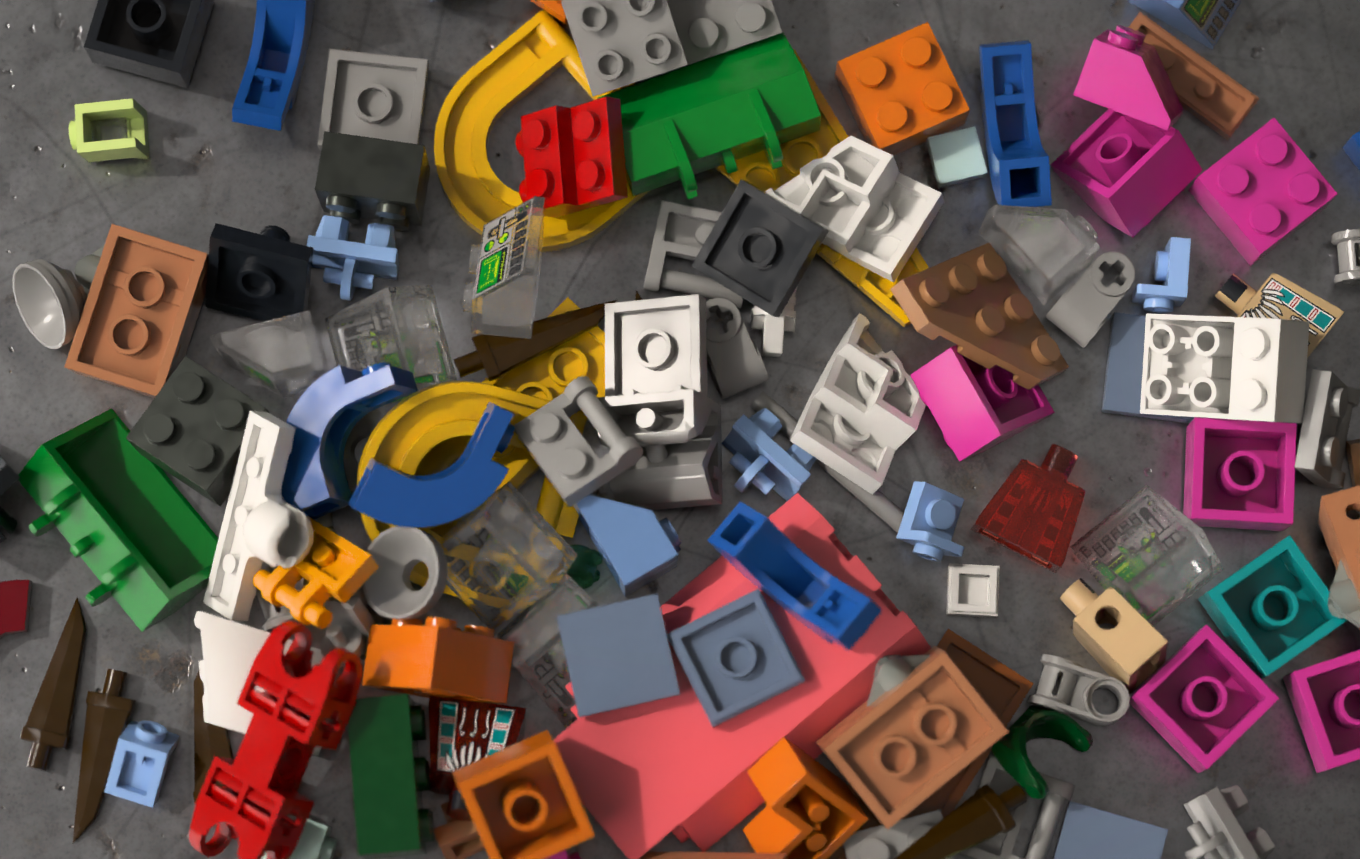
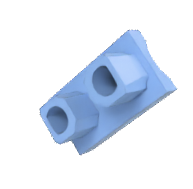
[306,215,400,301]
[722,408,816,501]

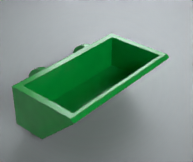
[597,32,821,200]
[18,408,219,632]

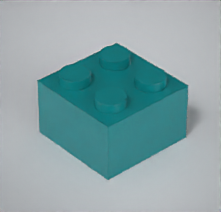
[1198,535,1347,679]

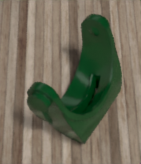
[991,706,1093,799]

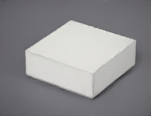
[946,563,1000,618]

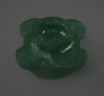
[551,544,603,590]

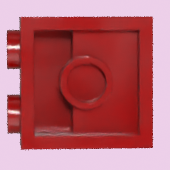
[515,96,628,218]

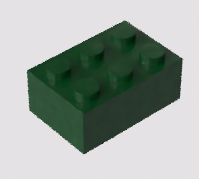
[348,694,435,859]

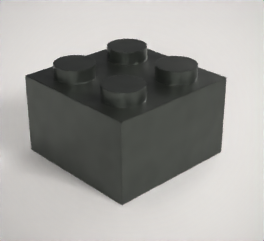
[315,131,430,230]
[126,356,270,506]

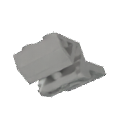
[561,0,782,96]
[598,294,722,510]

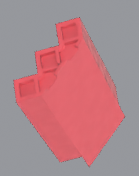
[553,493,931,859]

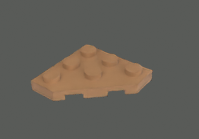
[890,242,1069,390]

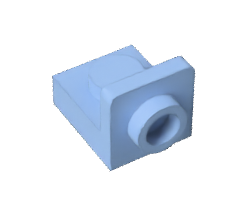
[1132,237,1191,313]
[896,481,965,562]
[105,720,179,808]

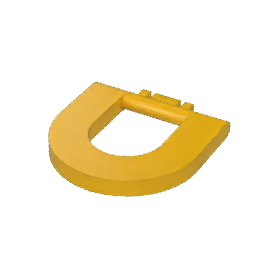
[434,9,649,252]
[356,381,587,616]

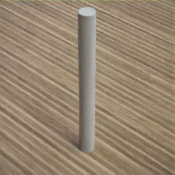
[751,391,904,533]

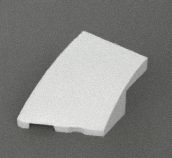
[765,136,945,282]
[790,313,926,495]
[195,611,345,757]

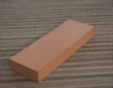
[1128,12,1259,140]

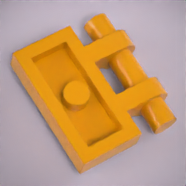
[253,516,379,629]

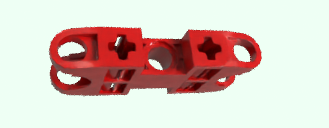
[189,620,363,859]

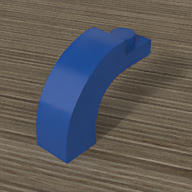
[232,0,315,131]
[979,40,1052,209]
[281,362,418,520]
[348,401,515,527]
[707,501,882,651]

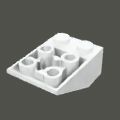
[1140,313,1309,423]

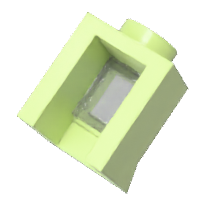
[69,98,150,162]

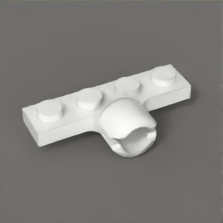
[203,411,314,621]

